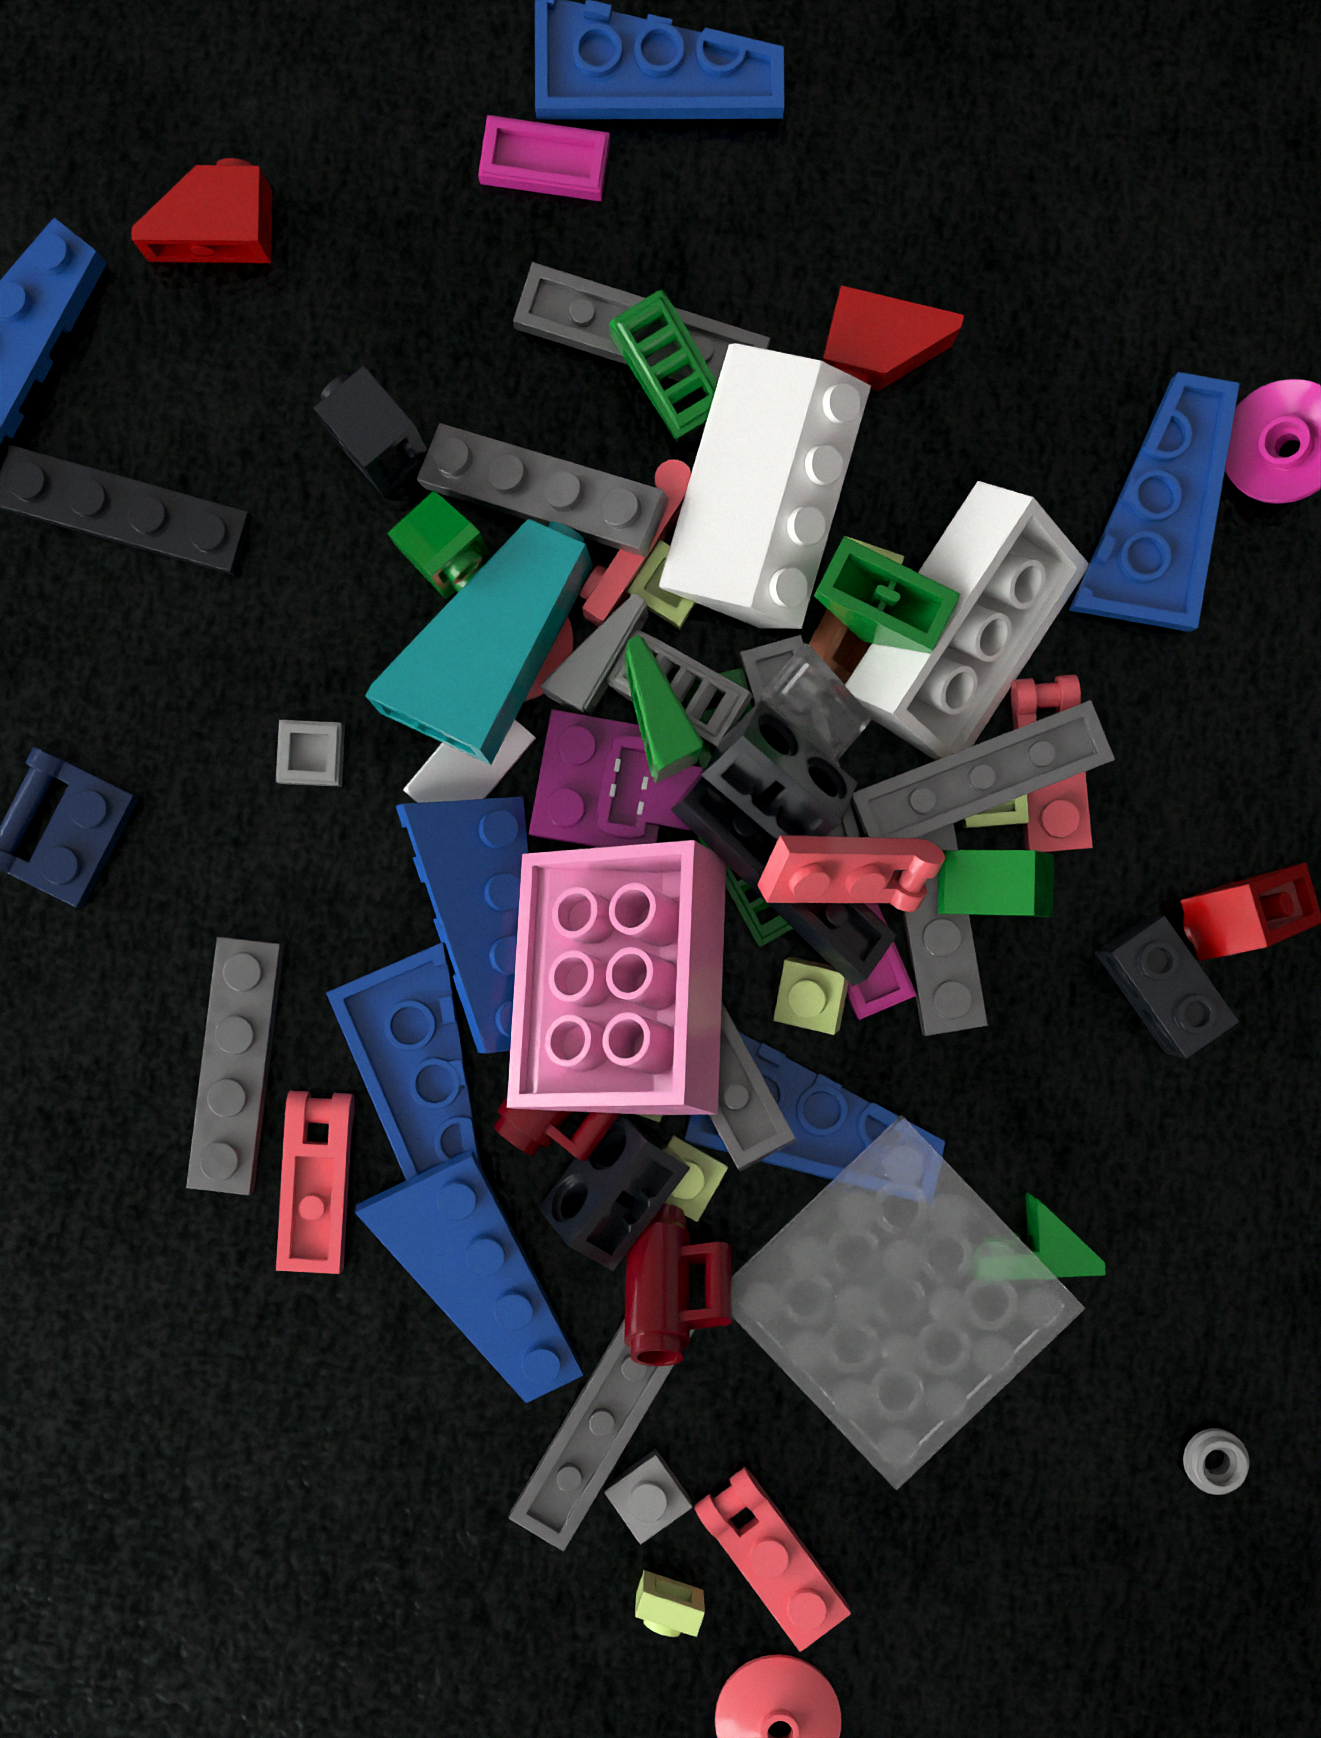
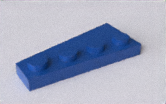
[535,0,784,120]
[0,218,107,444]
[1069,372,1240,632]
[396,797,528,1053]
[326,943,481,1180]
[683,1032,945,1204]
[355,1149,583,1403]

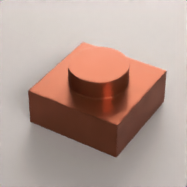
[802,609,872,687]

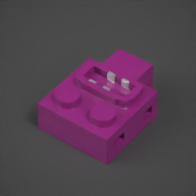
[529,709,702,848]

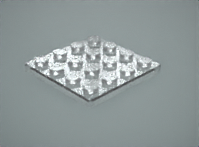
[731,1116,1085,1490]

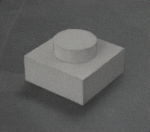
[604,1448,692,1544]

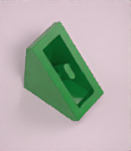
[814,536,961,654]
[938,850,1054,917]

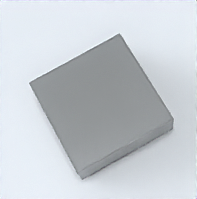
[276,720,345,787]

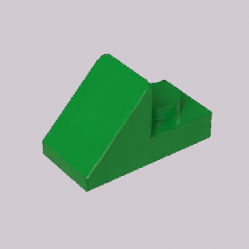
[965,1192,1106,1280]

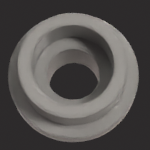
[1183,1428,1249,1495]

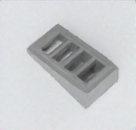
[541,593,649,716]
[607,630,753,747]

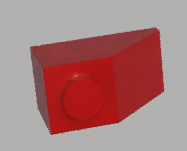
[131,158,272,263]
[822,285,964,391]
[1181,862,1321,961]

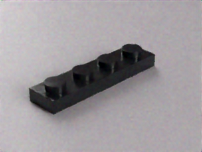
[0,444,253,576]
[670,767,897,986]

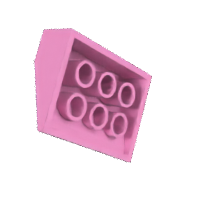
[507,840,726,1115]

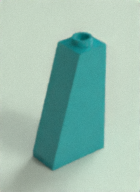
[365,519,593,765]

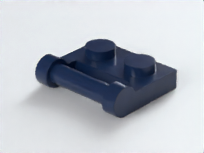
[0,746,140,908]

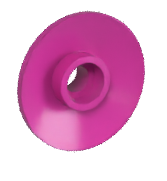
[1225,379,1321,503]

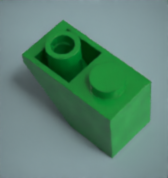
[388,491,491,600]

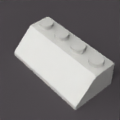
[659,343,871,629]
[841,481,1089,760]

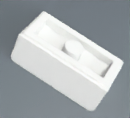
[404,720,536,803]

